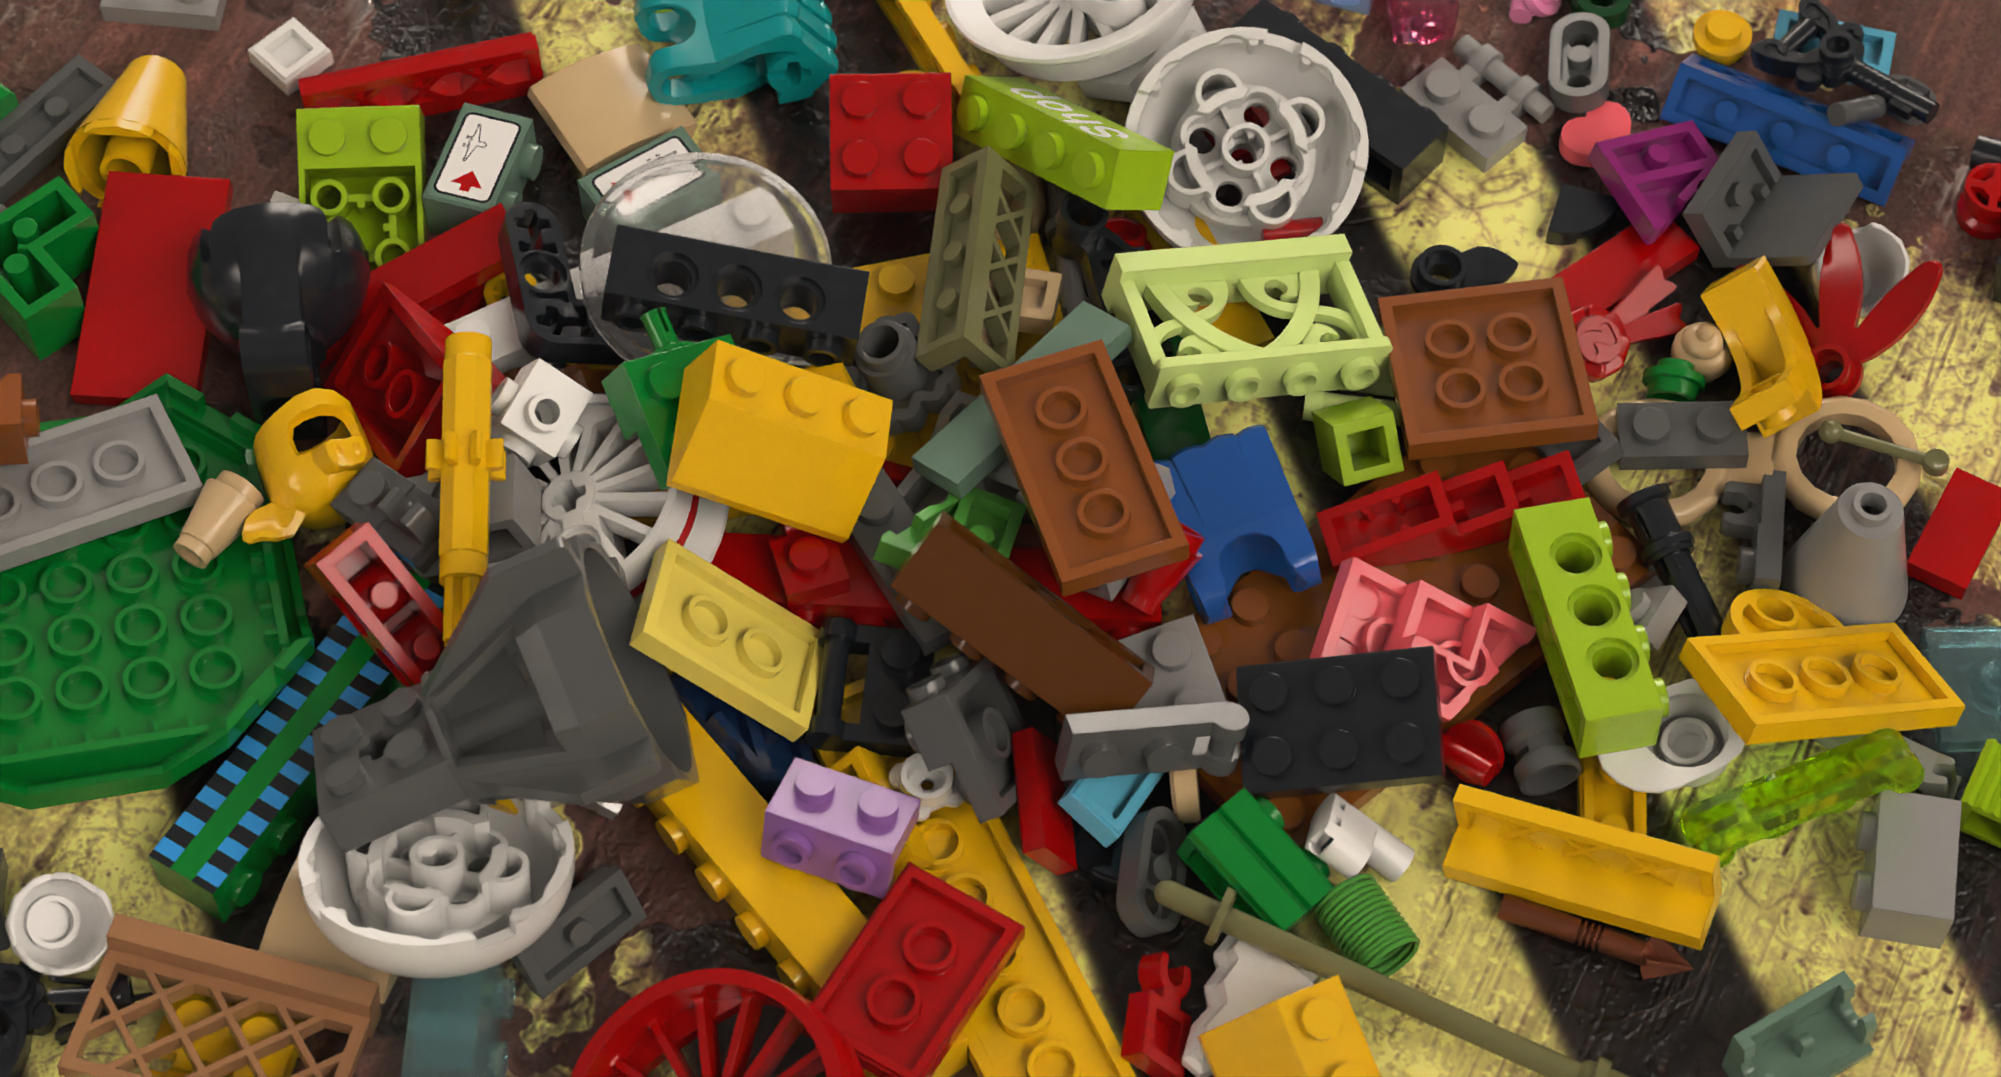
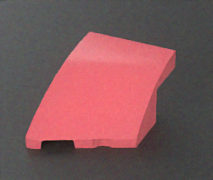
[1309,557,1537,722]

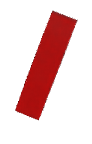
[1316,449,1586,572]

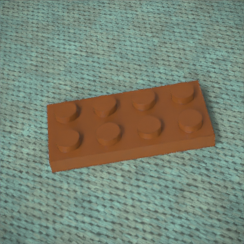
[979,339,1189,597]

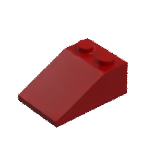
[323,282,505,478]

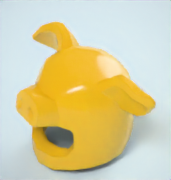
[241,388,373,544]

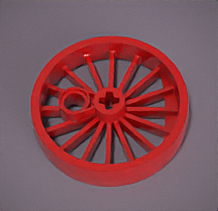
[570,968,866,1077]

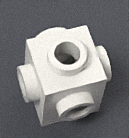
[491,358,593,467]

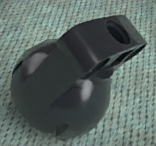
[186,202,370,441]

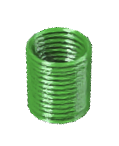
[1313,873,1420,977]

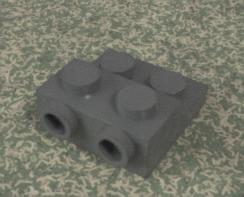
[901,652,1027,823]

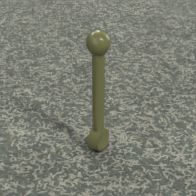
[1818,419,1950,477]

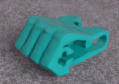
[633,0,839,105]

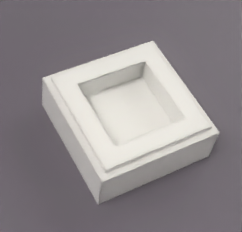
[248,17,334,96]

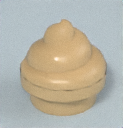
[1671,322,1733,383]

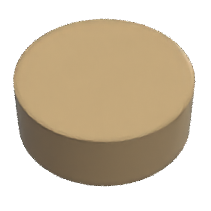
[1169,769,1202,824]

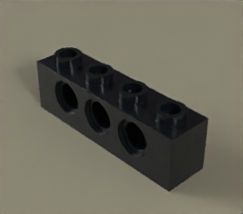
[600,224,870,367]

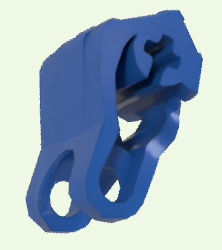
[1154,424,1322,625]

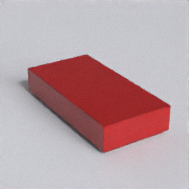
[1907,467,2001,600]
[1011,727,1077,876]

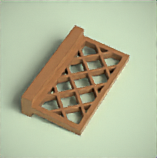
[57,913,381,1077]

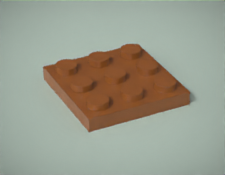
[1377,277,1599,461]

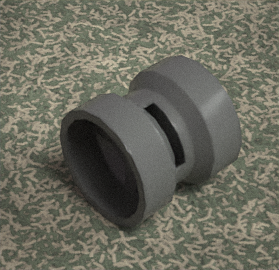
[1498,706,1582,796]

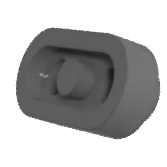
[1548,12,1611,113]
[1116,806,1188,938]

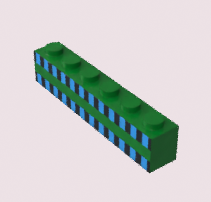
[148,568,444,923]

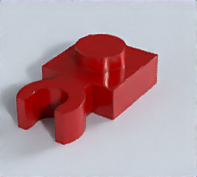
[1120,951,1192,1077]

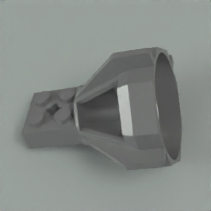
[312,535,700,853]

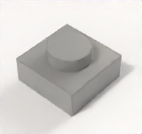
[1629,585,1688,651]

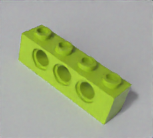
[1508,497,1670,758]

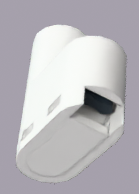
[1305,792,1415,882]

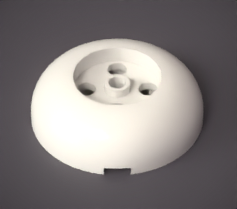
[1125,27,1369,248]
[298,798,575,979]

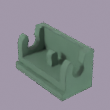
[1721,971,1877,1077]

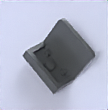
[1682,131,1863,268]

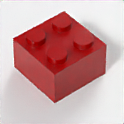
[829,72,953,213]

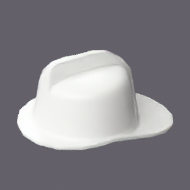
[1597,679,1745,794]

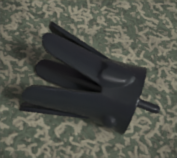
[47,973,153,1046]

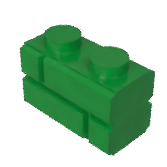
[1176,788,1335,933]

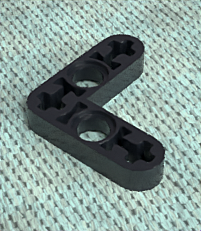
[498,202,684,365]

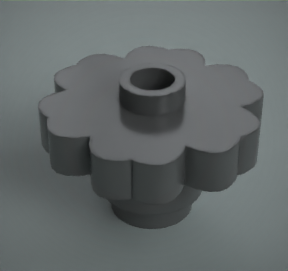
[845,312,962,436]

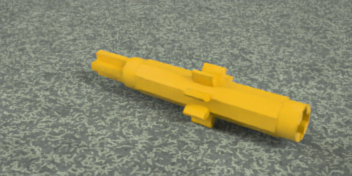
[425,331,506,648]

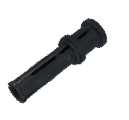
[1616,483,1723,638]

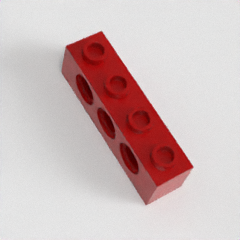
[303,522,444,687]

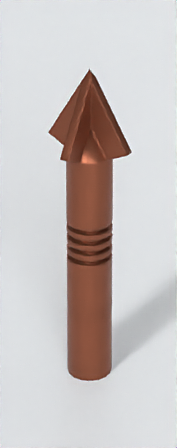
[1497,893,1695,980]

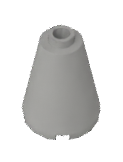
[1779,482,1908,626]

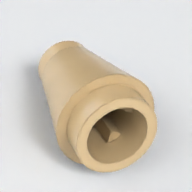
[173,470,264,569]

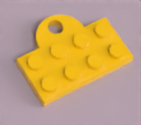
[1678,588,1966,745]

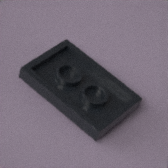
[1236,646,1446,799]

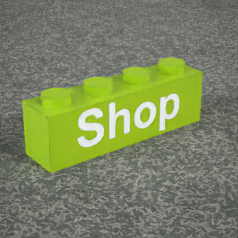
[953,75,1175,210]

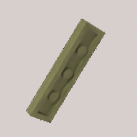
[915,145,1036,373]

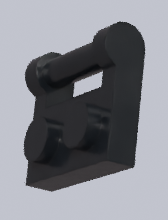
[805,617,936,758]

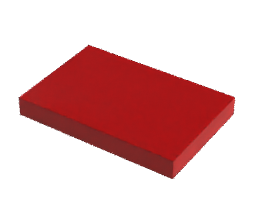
[800,861,1025,1077]

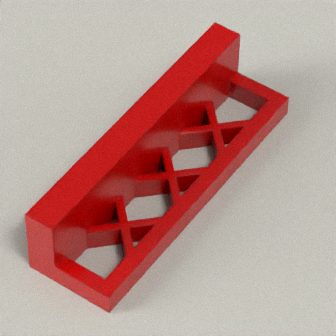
[298,32,544,116]

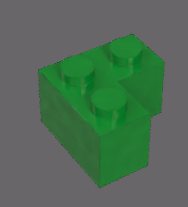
[0,176,99,361]

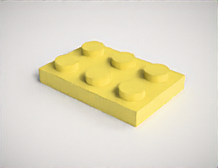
[629,538,824,743]

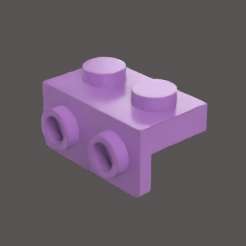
[761,757,921,898]

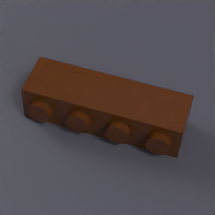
[890,511,1155,726]

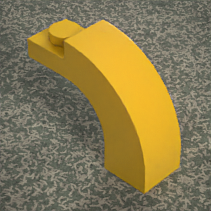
[1700,255,1822,439]

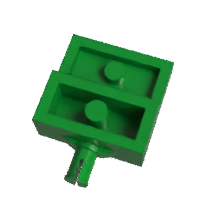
[601,307,735,491]

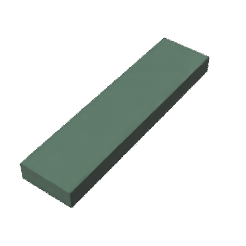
[911,301,1133,499]

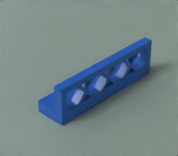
[1660,53,1916,207]

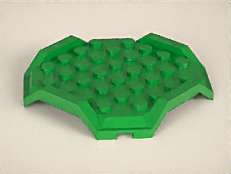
[0,373,315,810]

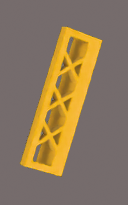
[1442,784,1722,950]

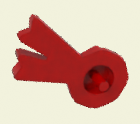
[1571,265,1687,383]

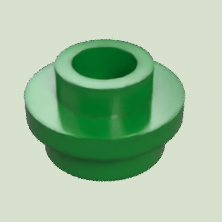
[1642,358,1706,402]

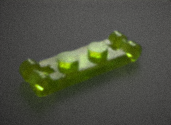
[1679,728,1925,868]

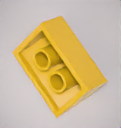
[666,340,893,543]
[1197,975,1381,1077]

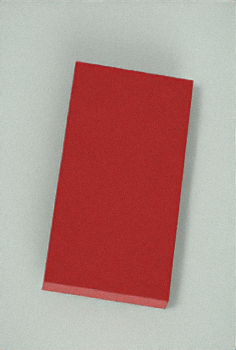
[70,171,234,406]

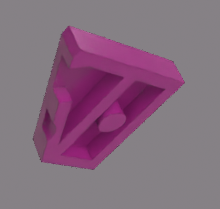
[1587,120,1719,245]

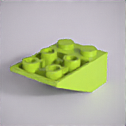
[296,105,426,271]

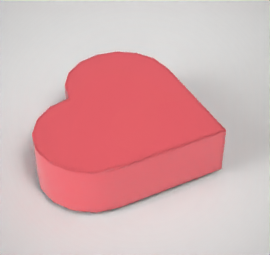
[1558,101,1631,168]

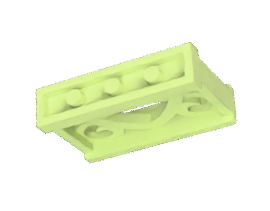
[1101,234,1393,409]

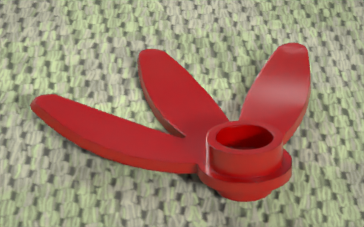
[1734,223,1943,399]

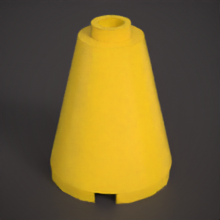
[64,55,187,209]

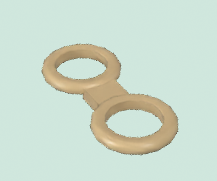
[1586,396,1922,526]

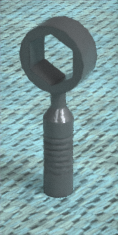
[1827,74,1937,127]

